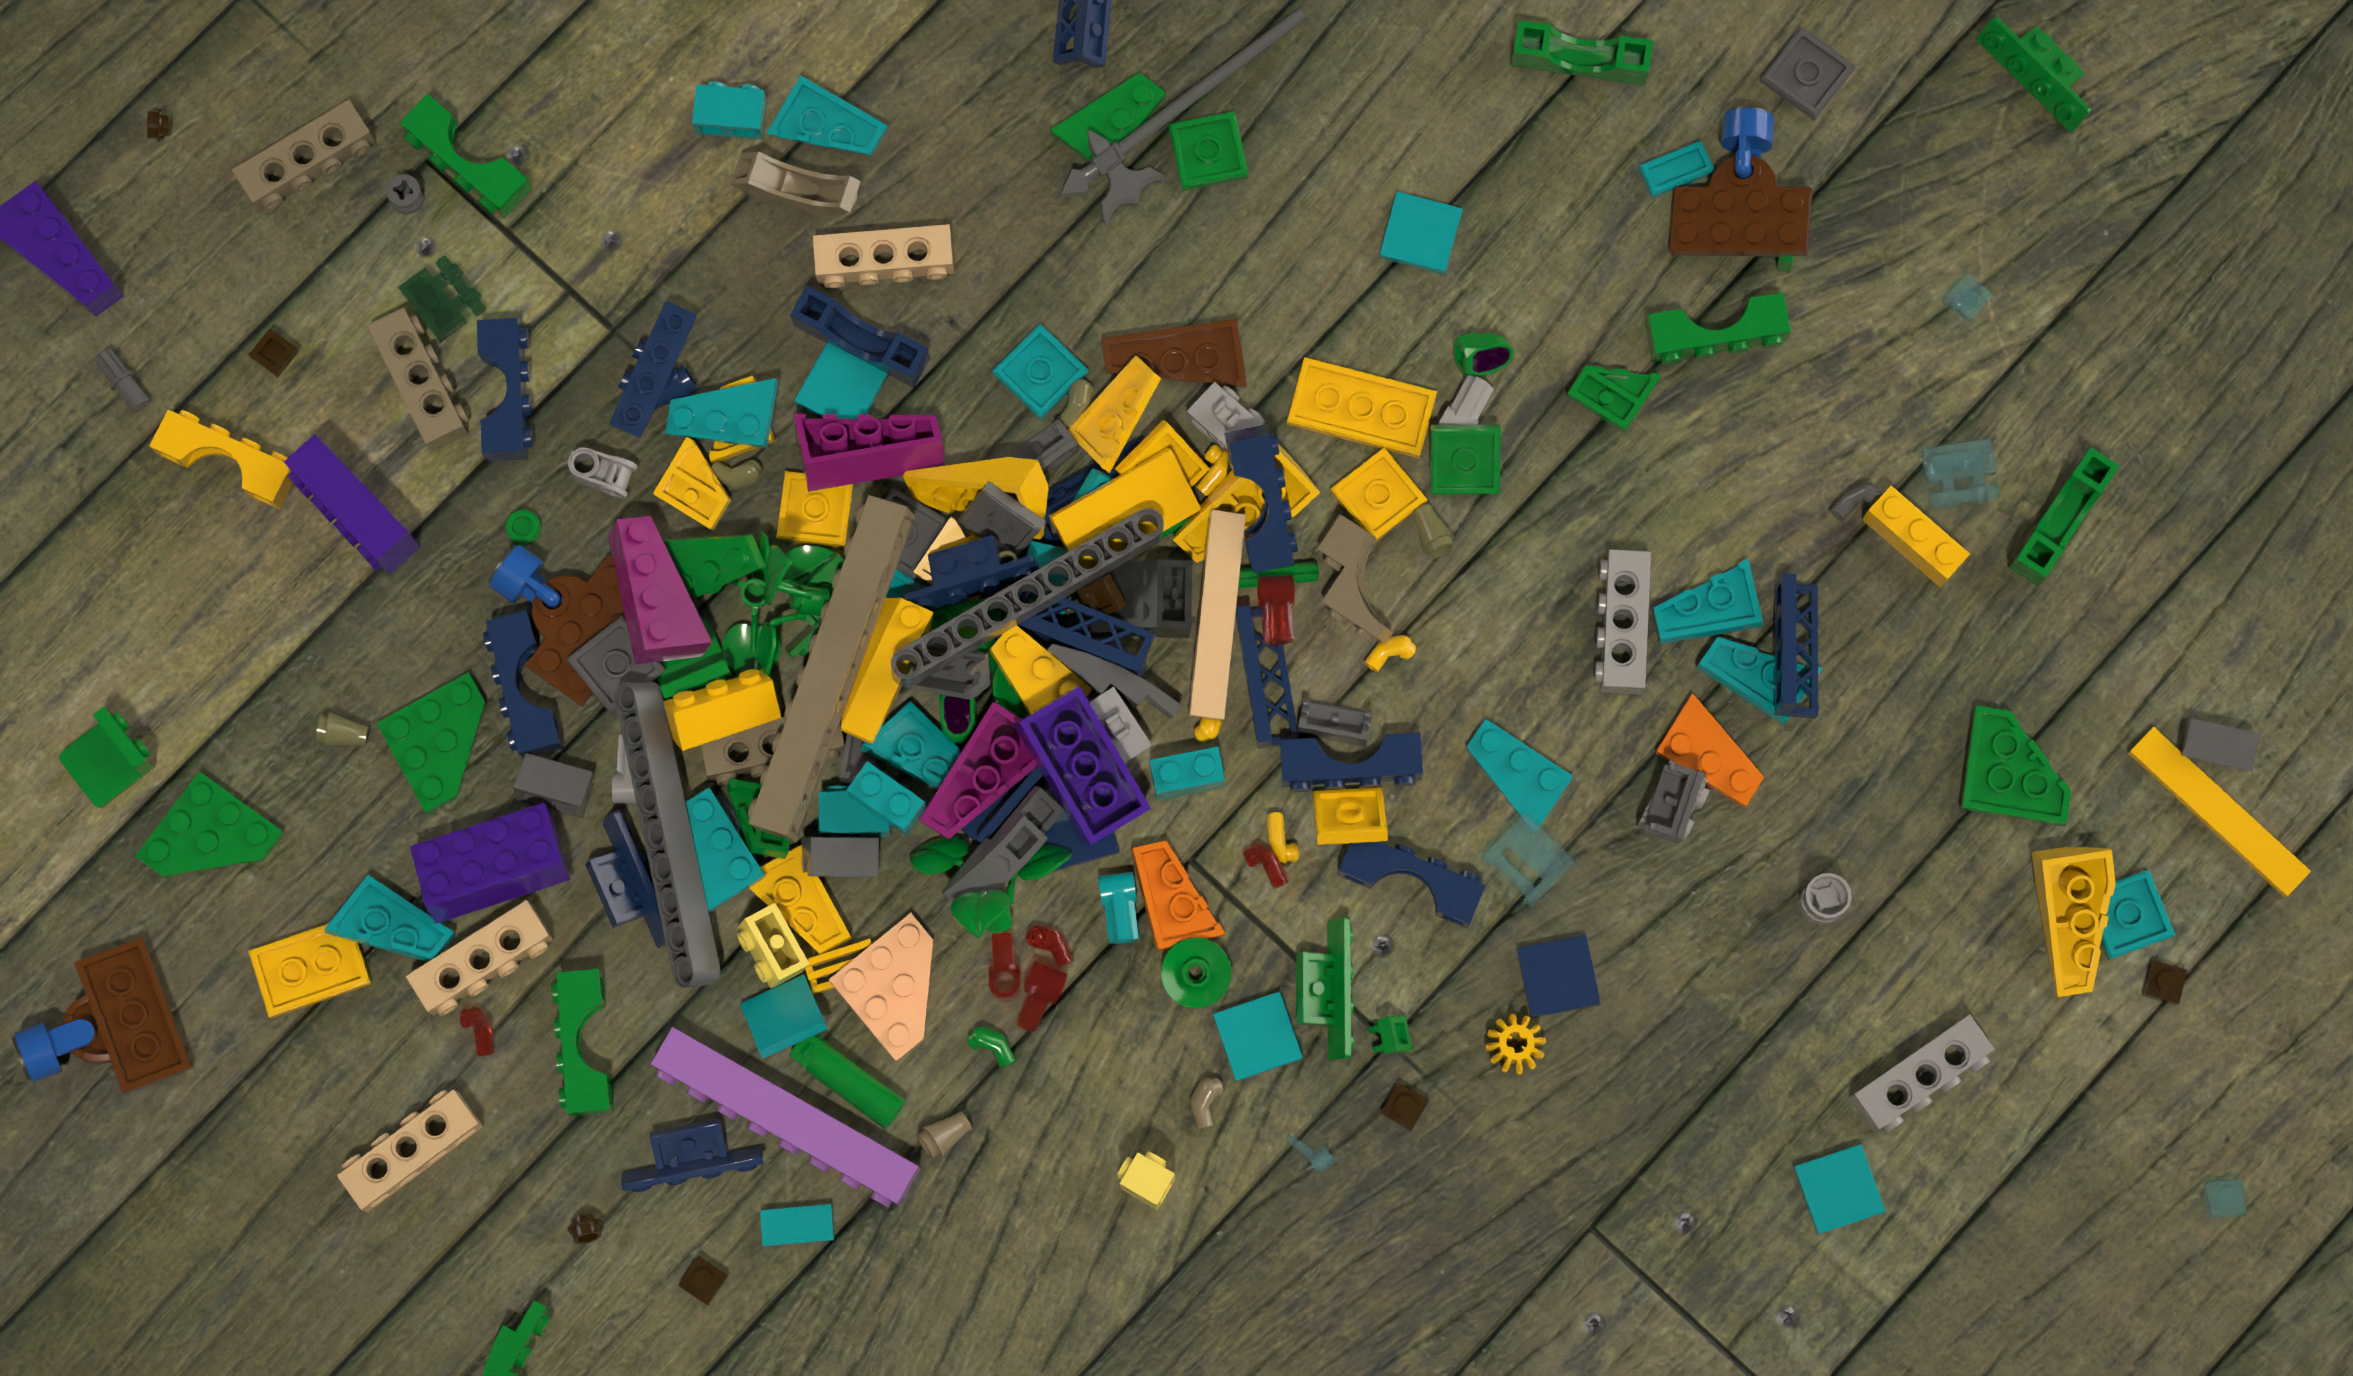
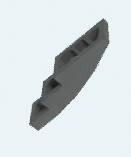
[1047,644,1182,719]

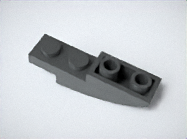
[941,786,1064,902]

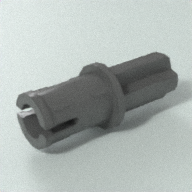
[94,349,150,413]

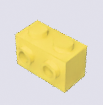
[737,903,809,989]
[1117,1151,1175,1210]

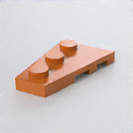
[1655,693,1764,808]
[1131,841,1226,952]

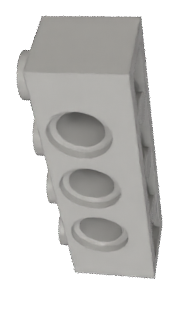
[1594,549,1651,695]
[1849,1015,1995,1133]

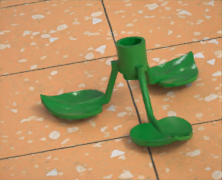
[751,531,830,676]
[697,536,836,676]
[909,837,1072,938]

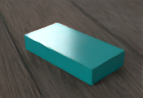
[1638,141,1715,199]
[760,1204,835,1247]

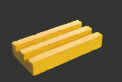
[806,939,872,995]

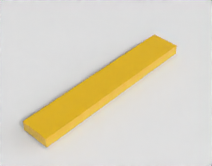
[2128,727,2311,898]

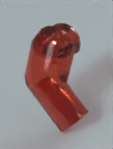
[1243,844,1289,889]
[1025,926,1074,968]
[460,1006,494,1056]

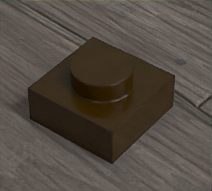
[248,328,299,378]
[1077,574,1126,615]
[2142,960,2188,1005]
[1381,1082,1429,1132]
[678,1256,729,1306]

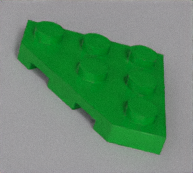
[376,672,487,815]
[1960,705,2072,827]
[135,772,285,878]

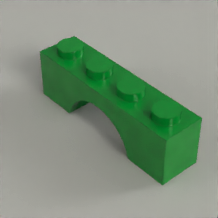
[1511,20,1654,86]
[400,94,532,218]
[1645,292,1791,365]
[2009,447,2120,587]
[551,969,614,1117]

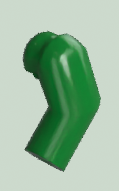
[967,1026,1016,1069]

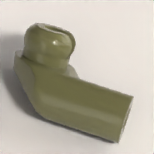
[1058,379,1094,429]
[711,460,762,490]

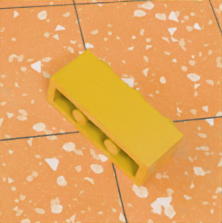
[1862,486,1970,588]
[663,669,781,751]

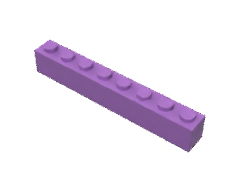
[651,1027,921,1208]

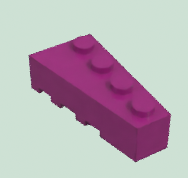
[793,414,944,492]
[608,516,712,664]

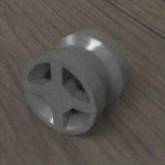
[386,174,424,215]

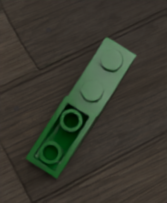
[483,1300,551,1376]

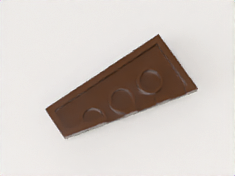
[1101,319,1247,388]

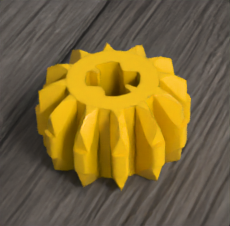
[1485,1014,1546,1075]

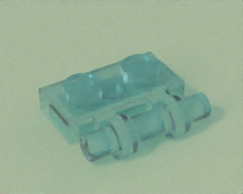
[1921,439,2000,509]

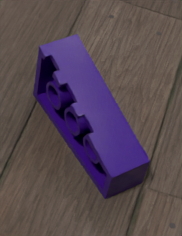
[0,181,124,316]

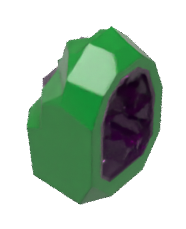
[1453,332,1514,377]
[939,694,977,743]

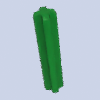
[1238,562,1319,589]

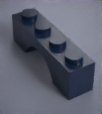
[790,286,930,388]
[477,317,534,462]
[1224,424,1298,573]
[483,610,564,759]
[1280,732,1423,792]
[1338,841,1486,929]

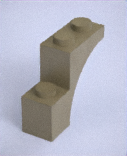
[730,151,861,216]
[1317,514,1393,644]

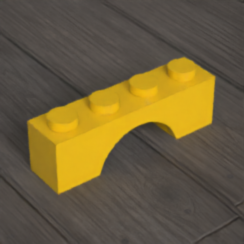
[149,410,293,510]

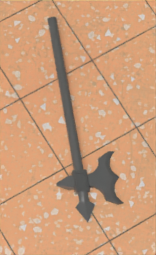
[1061,8,1307,227]

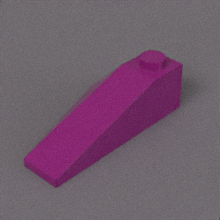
[919,702,1037,839]

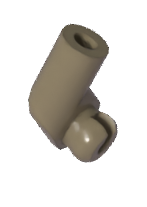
[1190,1078,1223,1130]

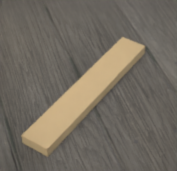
[1188,510,1246,721]

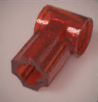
[1257,575,1295,646]

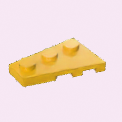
[1067,355,1161,473]
[988,626,1092,714]
[749,845,851,955]

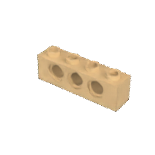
[813,224,954,288]
[406,900,553,1016]
[337,1089,484,1212]

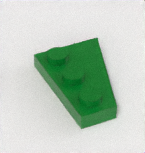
[1050,73,1166,162]
[662,534,766,600]

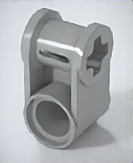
[568,447,638,499]

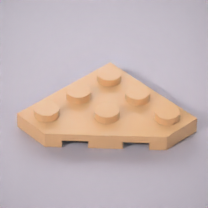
[829,913,933,1062]

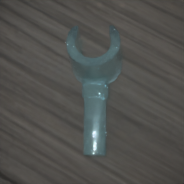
[1286,1134,1334,1172]

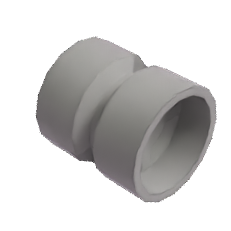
[1799,873,1852,925]

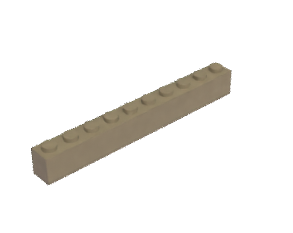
[748,495,915,842]

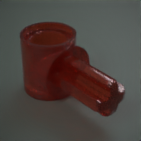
[988,932,1021,1002]
[1017,961,1068,1032]

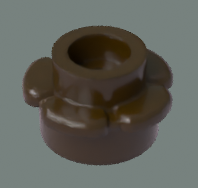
[147,108,169,142]
[568,1214,603,1244]

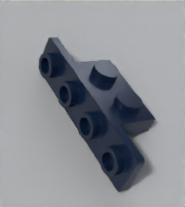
[610,301,696,438]
[902,535,1041,611]
[585,810,666,948]
[621,1119,764,1192]

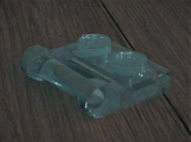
[1481,813,1576,907]

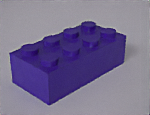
[284,434,420,575]
[1014,686,1151,845]
[410,803,571,924]

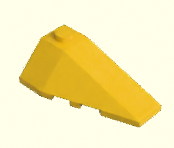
[1172,444,1320,563]
[903,457,1049,539]
[840,598,933,745]
[2032,847,2116,997]

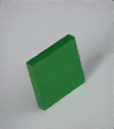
[1168,111,1249,191]
[1430,424,1501,495]

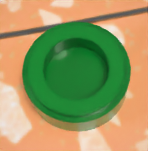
[505,510,542,546]

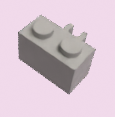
[1187,382,1265,452]
[1089,687,1152,763]

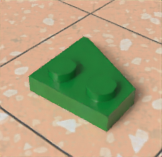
[1566,365,1661,433]
[726,778,790,859]

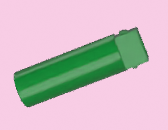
[789,1034,906,1129]

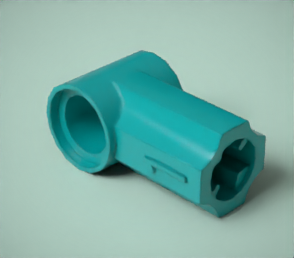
[1098,872,1139,944]

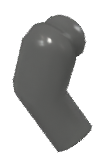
[1830,482,1882,521]

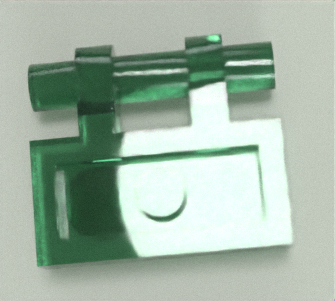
[398,256,487,343]

